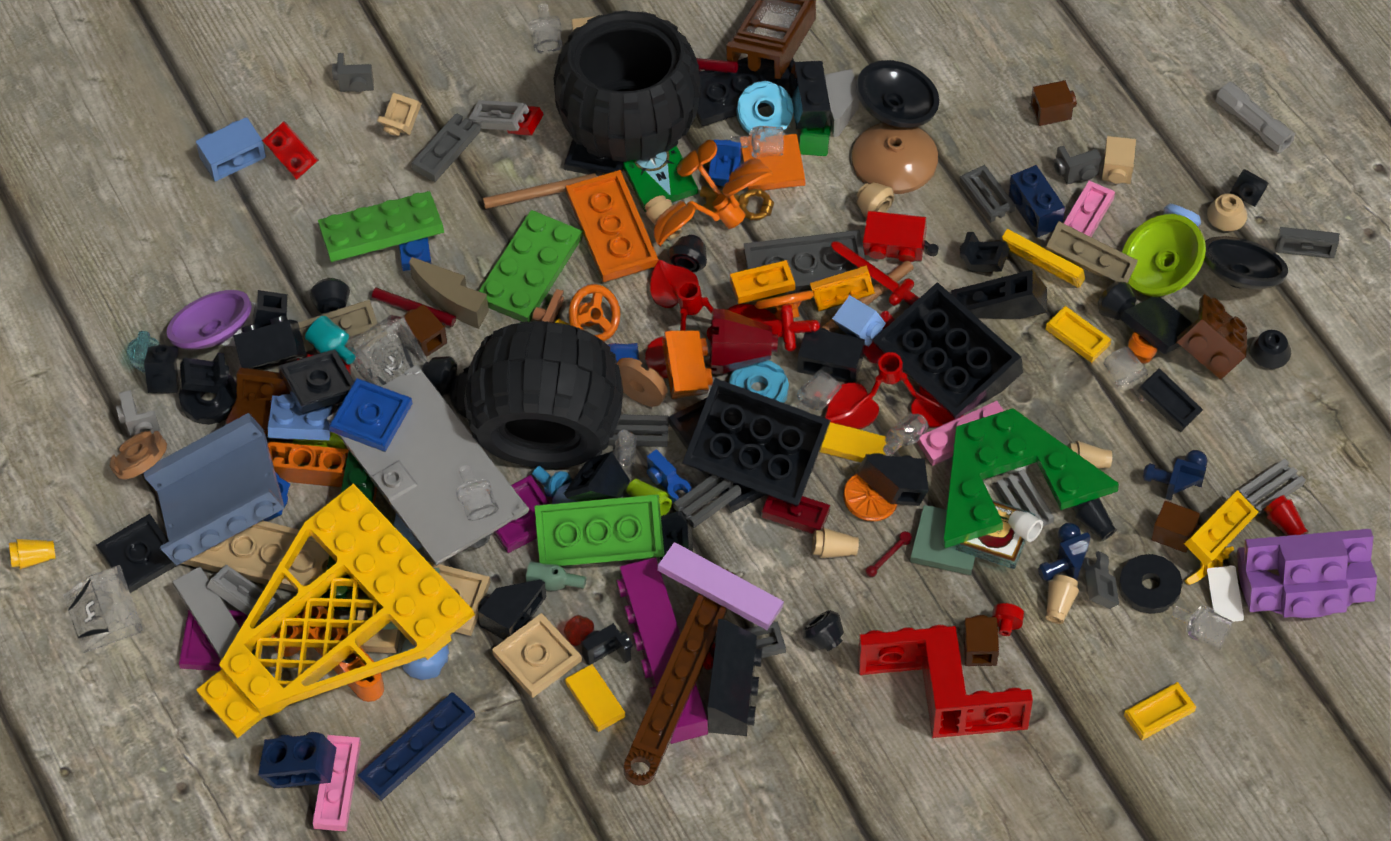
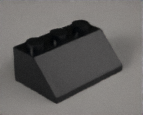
[708,619,763,736]

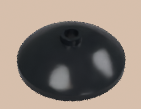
[856,60,940,128]
[1204,236,1288,289]

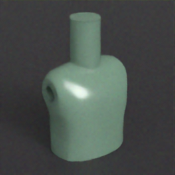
[526,561,587,591]

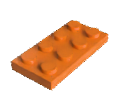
[566,170,659,282]

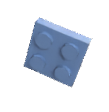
[268,394,333,440]

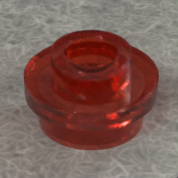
[564,615,594,646]

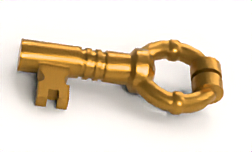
[700,186,774,220]

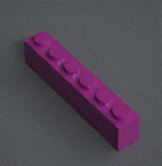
[616,557,708,744]

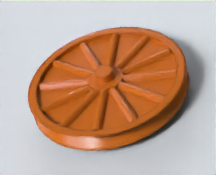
[843,473,897,521]

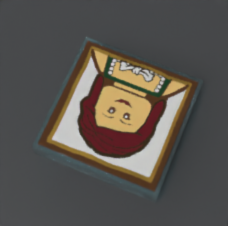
[956,500,1036,569]

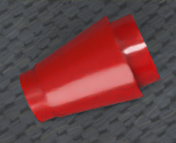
[1264,495,1308,536]

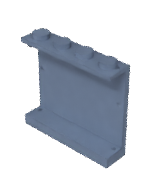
[143,413,285,566]

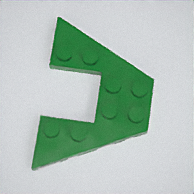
[944,408,1119,548]

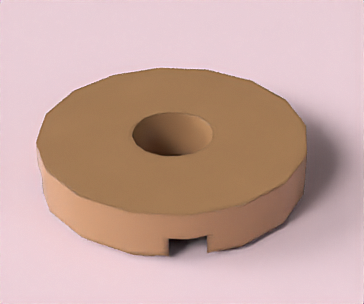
[617,358,668,407]
[109,431,167,480]

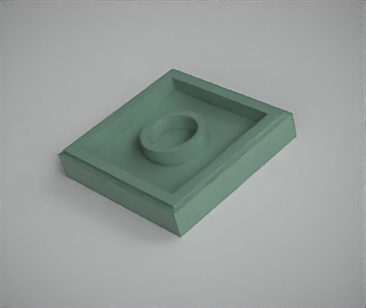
[910,505,977,575]

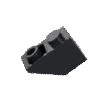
[857,453,929,506]

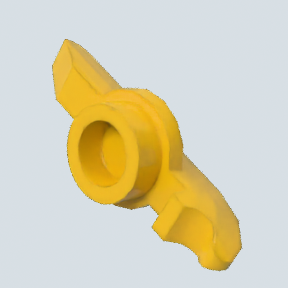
[1184,546,1234,585]

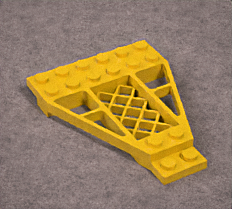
[196,483,475,739]

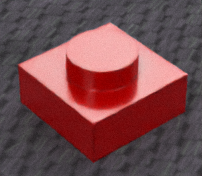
[507,106,544,136]

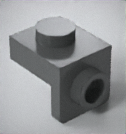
[332,53,374,92]
[1054,146,1102,185]

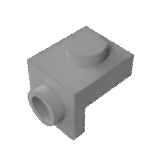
[116,390,160,438]

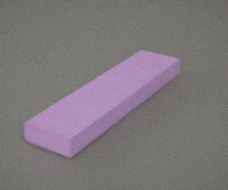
[657,542,784,630]

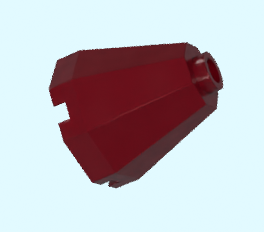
[710,308,778,374]

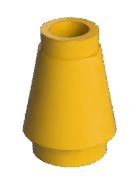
[9,539,55,569]

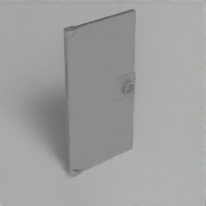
[327,365,529,566]

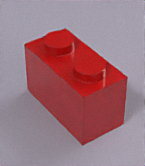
[863,211,927,262]

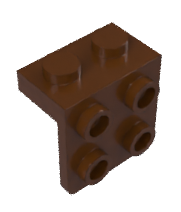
[1177,294,1247,380]
[226,368,291,436]

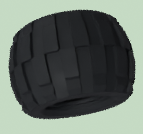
[553,10,701,162]
[464,321,623,468]

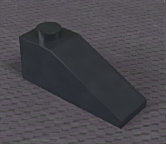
[951,269,1047,319]

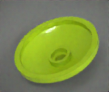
[1122,214,1206,297]

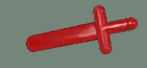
[831,241,920,306]
[707,304,820,352]

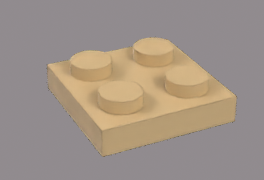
[492,613,582,698]

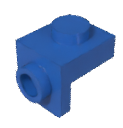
[708,140,741,186]

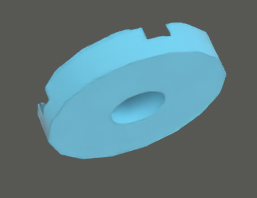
[736,81,794,138]
[729,360,789,403]

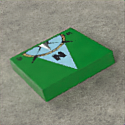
[623,145,698,212]

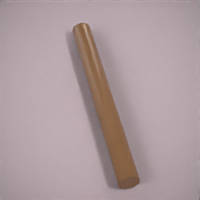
[483,173,596,209]
[821,261,914,332]

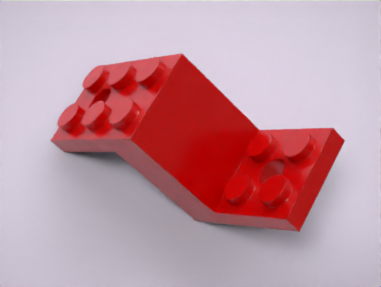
[858,625,1033,738]

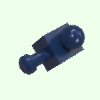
[1143,450,1208,501]
[1038,523,1091,581]

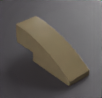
[409,257,489,329]

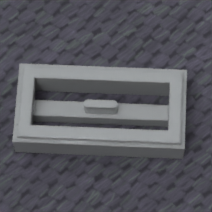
[468,100,529,131]
[1239,459,1306,516]
[996,469,1054,527]
[207,565,277,623]

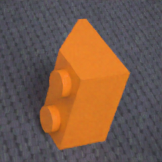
[662,331,713,399]

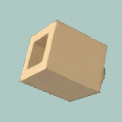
[1102,136,1136,184]

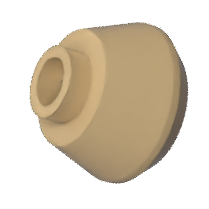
[857,182,894,219]
[1207,193,1247,231]

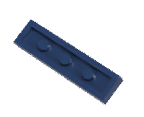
[358,692,475,801]

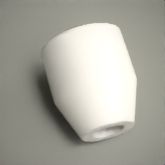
[1008,511,1043,542]

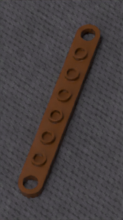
[623,568,734,786]

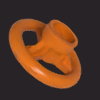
[569,284,620,342]
[755,290,813,320]

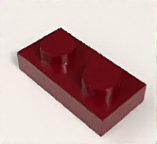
[762,496,831,534]

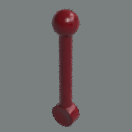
[865,531,912,577]

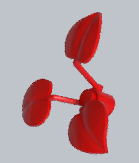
[645,260,776,378]
[825,310,964,429]

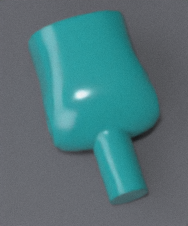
[305,316,356,364]

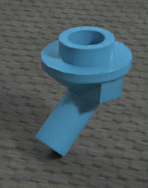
[532,466,572,499]

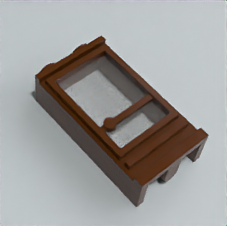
[726,0,816,79]

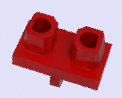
[262,121,319,180]

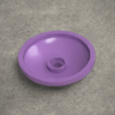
[166,290,252,350]

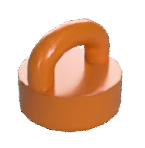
[1127,332,1158,364]

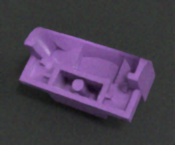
[1237,529,1377,618]

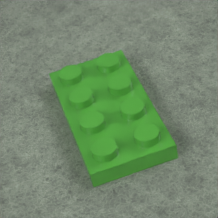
[318,191,444,262]
[479,210,583,322]
[535,495,664,566]

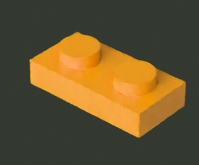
[730,260,795,304]

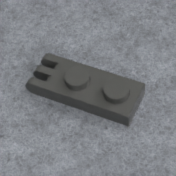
[411,113,481,182]

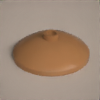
[852,122,938,194]

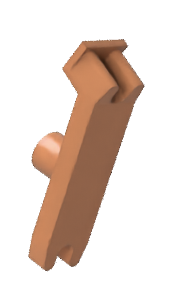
[533,289,564,322]

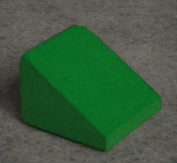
[799,125,831,156]

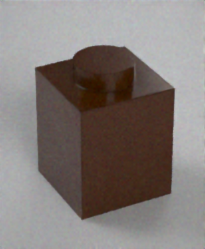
[1030,80,1077,126]
[400,304,447,359]
[1151,500,1201,553]
[963,615,999,666]

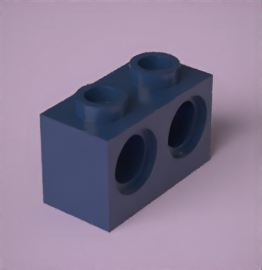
[1008,165,1065,238]
[258,732,337,789]

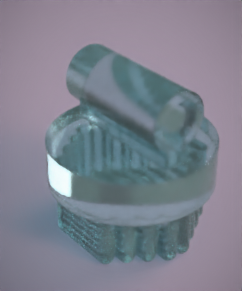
[127,331,160,373]

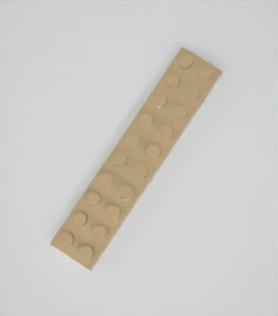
[181,521,491,636]

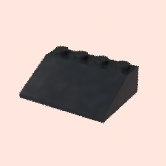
[872,282,1023,419]
[682,378,830,506]

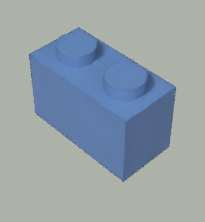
[196,117,266,182]

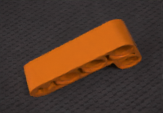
[267,442,377,505]
[271,606,384,702]

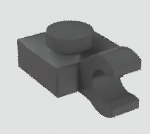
[1083,551,1119,609]

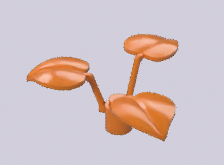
[654,140,773,247]

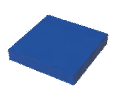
[329,378,413,452]

